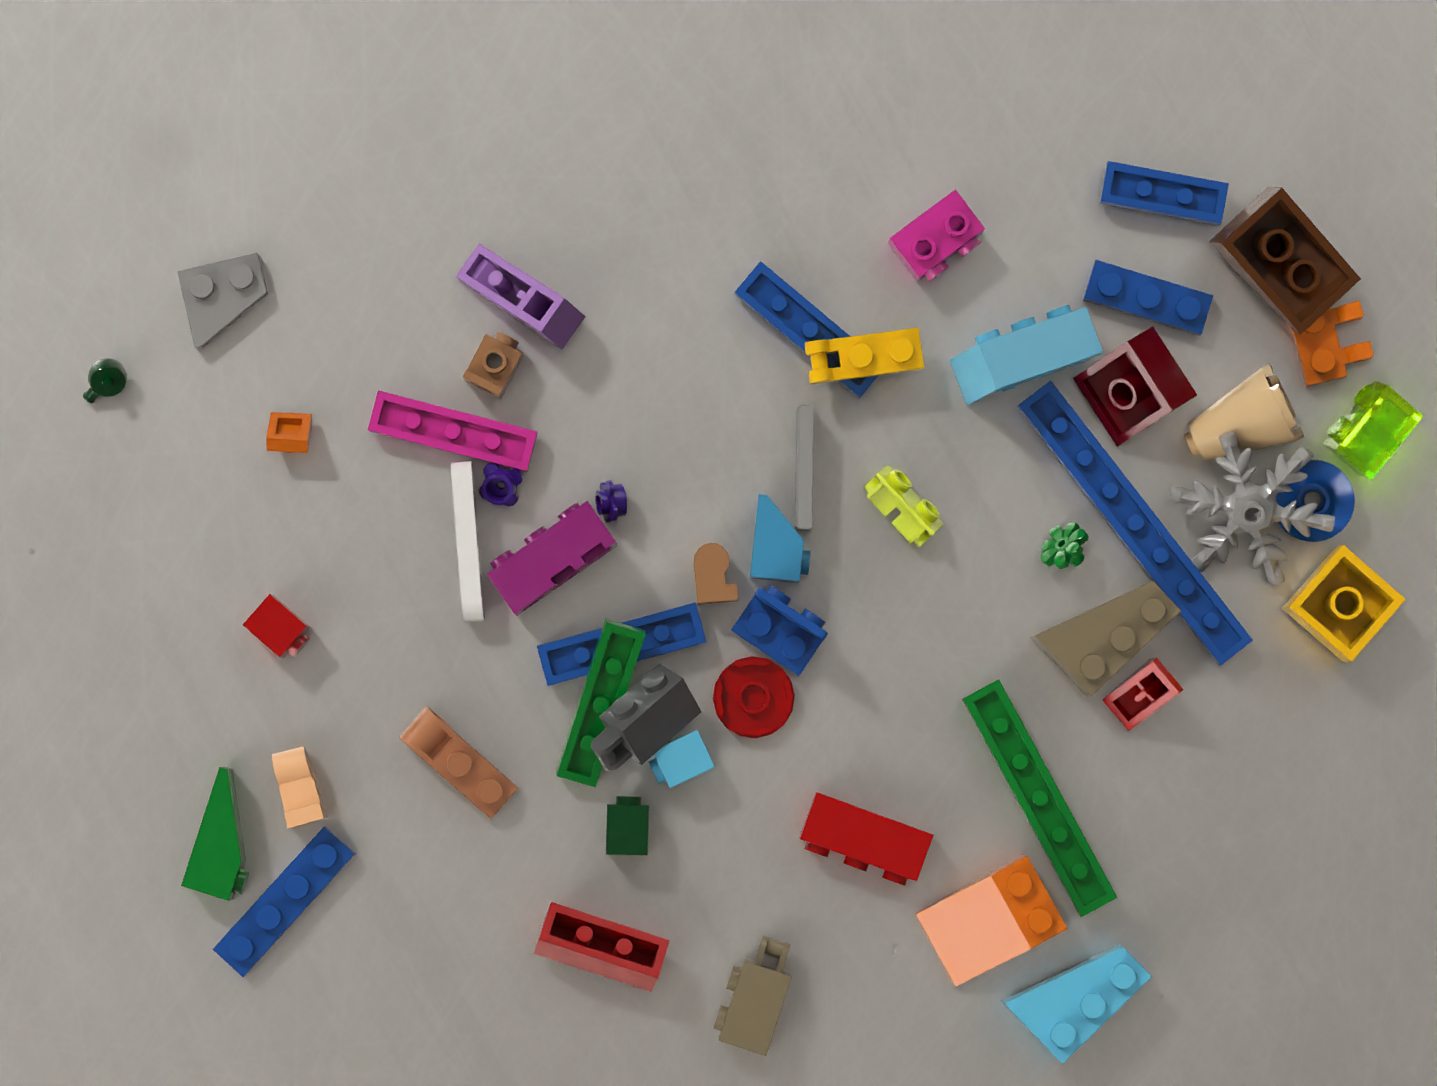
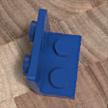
[731,585,829,676]

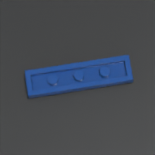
[734,261,878,399]
[537,602,707,686]
[212,826,356,977]

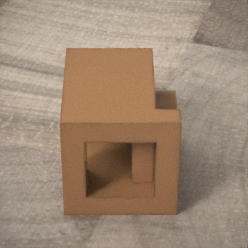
[463,331,524,399]

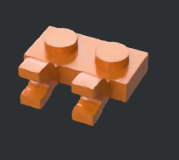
[1291,301,1374,387]

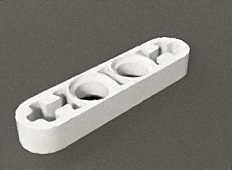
[451,461,485,622]

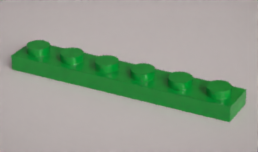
[962,679,1117,917]

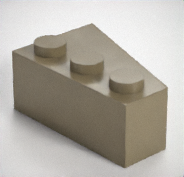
[1030,581,1181,697]

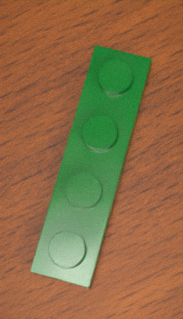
[556,618,646,788]

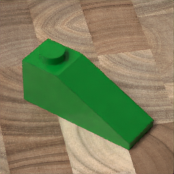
[181,767,249,901]

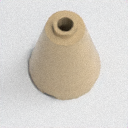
[1184,363,1304,461]

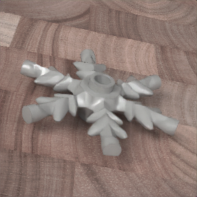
[1170,431,1335,585]

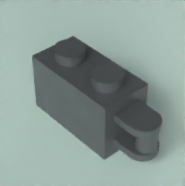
[591,664,702,771]

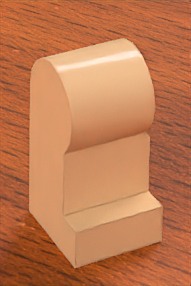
[272,745,328,829]

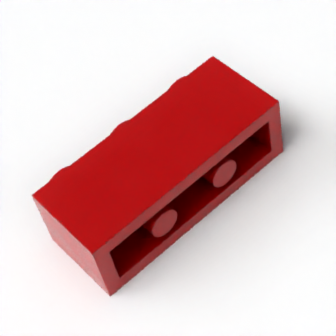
[799,792,934,886]
[533,902,670,992]

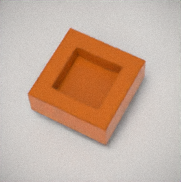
[266,412,312,453]

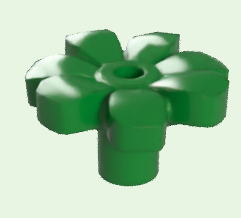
[1040,522,1089,569]

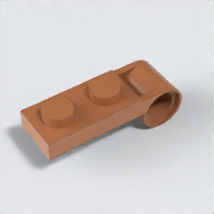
[399,706,518,819]

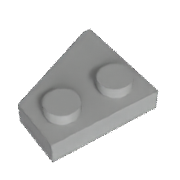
[177,253,268,349]

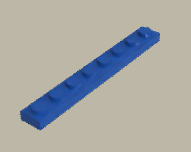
[1017,380,1253,666]

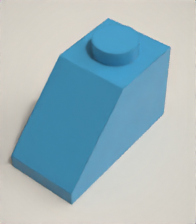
[750,494,811,583]

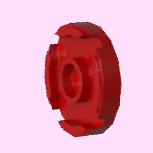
[713,656,795,739]

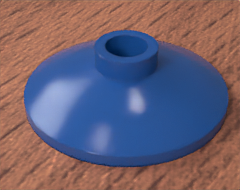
[1276,460,1355,542]

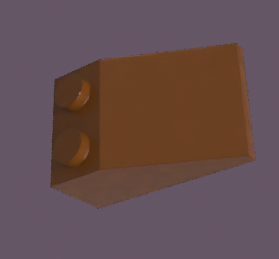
[1209,186,1361,335]

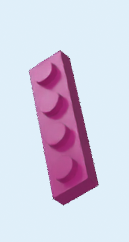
[368,390,538,472]

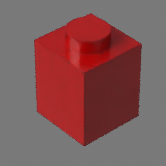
[243,594,311,658]

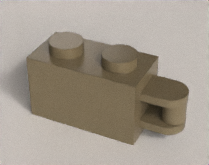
[713,935,792,1056]

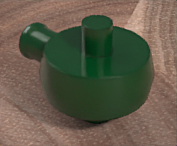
[83,358,127,404]

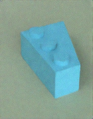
[950,305,1103,405]
[1001,944,1152,1064]

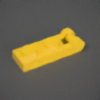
[804,327,924,384]

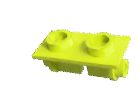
[864,464,944,547]

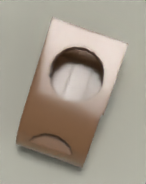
[694,543,738,605]

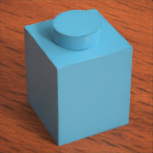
[649,730,715,788]

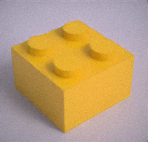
[1282,545,1406,663]

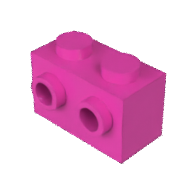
[888,189,985,282]

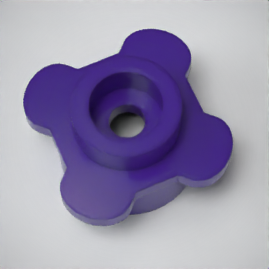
[479,463,523,507]
[595,480,627,523]

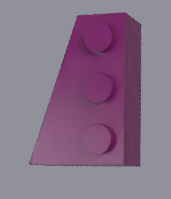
[487,501,618,616]

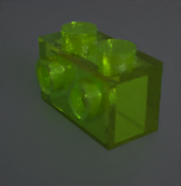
[1323,381,1424,480]

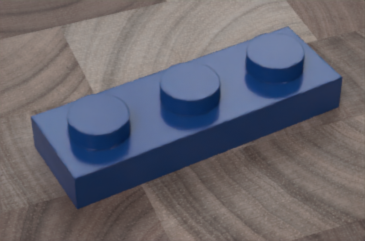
[1099,161,1229,226]
[1083,260,1213,336]

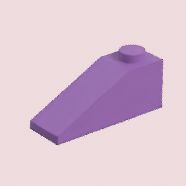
[455,244,586,350]

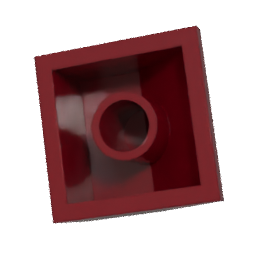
[1073,326,1197,447]

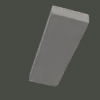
[795,405,814,531]

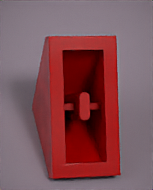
[1102,658,1184,731]

